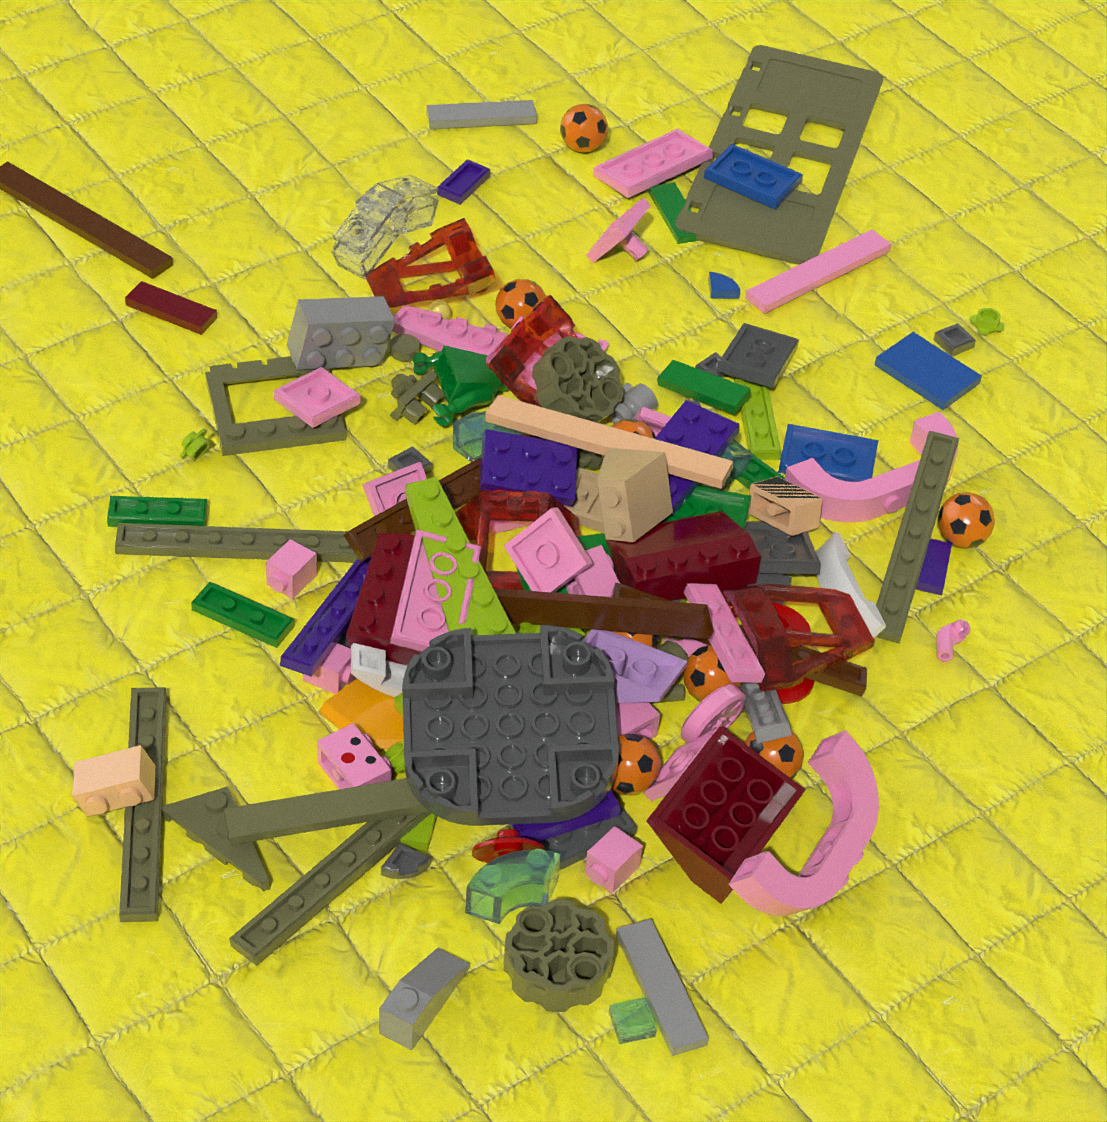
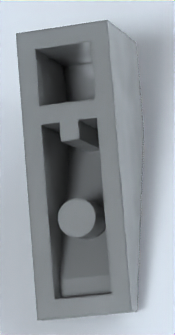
[379,948,470,1050]

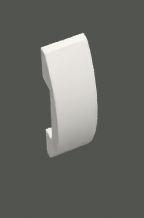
[816,532,886,647]
[351,643,407,697]

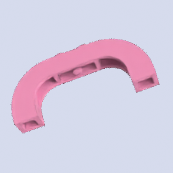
[785,411,958,522]
[729,730,879,916]

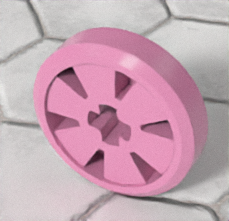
[680,684,746,743]

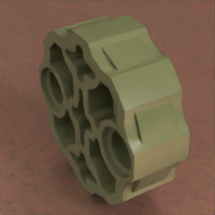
[532,335,624,423]
[503,900,615,1012]

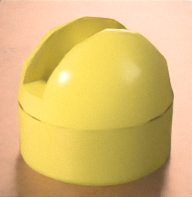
[428,300,451,320]

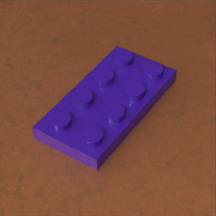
[654,400,739,515]

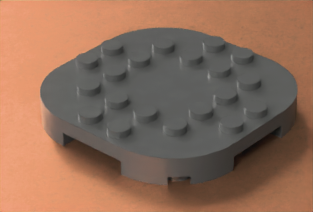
[402,625,619,826]

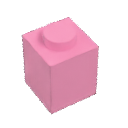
[266,539,317,599]
[303,643,356,694]
[585,826,643,893]

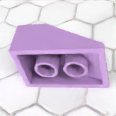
[583,629,688,703]

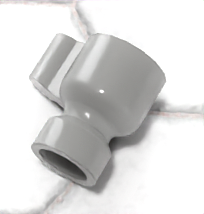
[609,383,658,424]

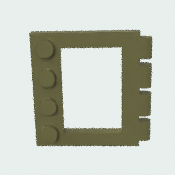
[205,356,346,456]

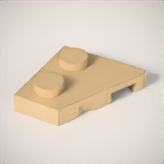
[555,467,605,533]

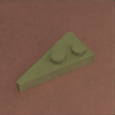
[162,786,270,891]

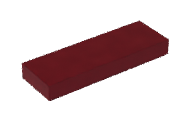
[125,281,217,335]

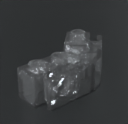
[331,175,439,280]

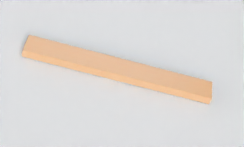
[485,395,733,489]

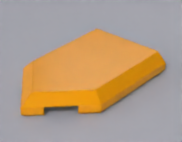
[319,679,404,752]

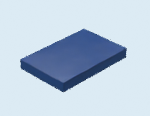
[704,144,803,209]
[874,332,982,410]
[778,424,878,482]

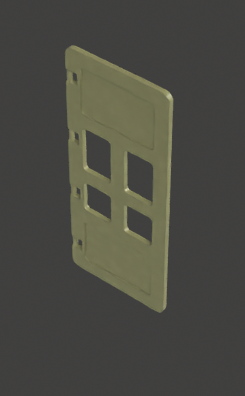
[675,45,883,265]

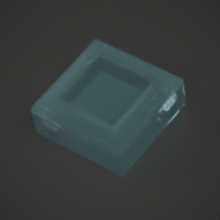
[609,998,657,1044]

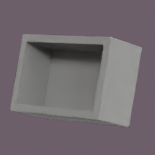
[287,296,395,370]

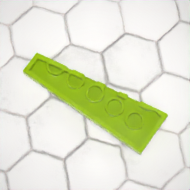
[404,477,516,635]

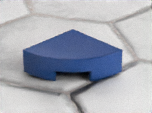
[708,272,740,299]

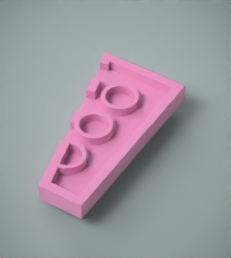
[392,305,508,369]

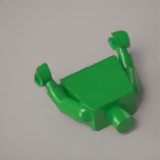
[413,346,510,427]

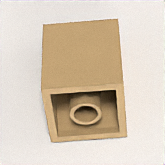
[597,448,673,542]

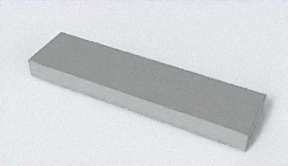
[426,100,537,129]
[740,676,792,744]
[616,919,708,1056]

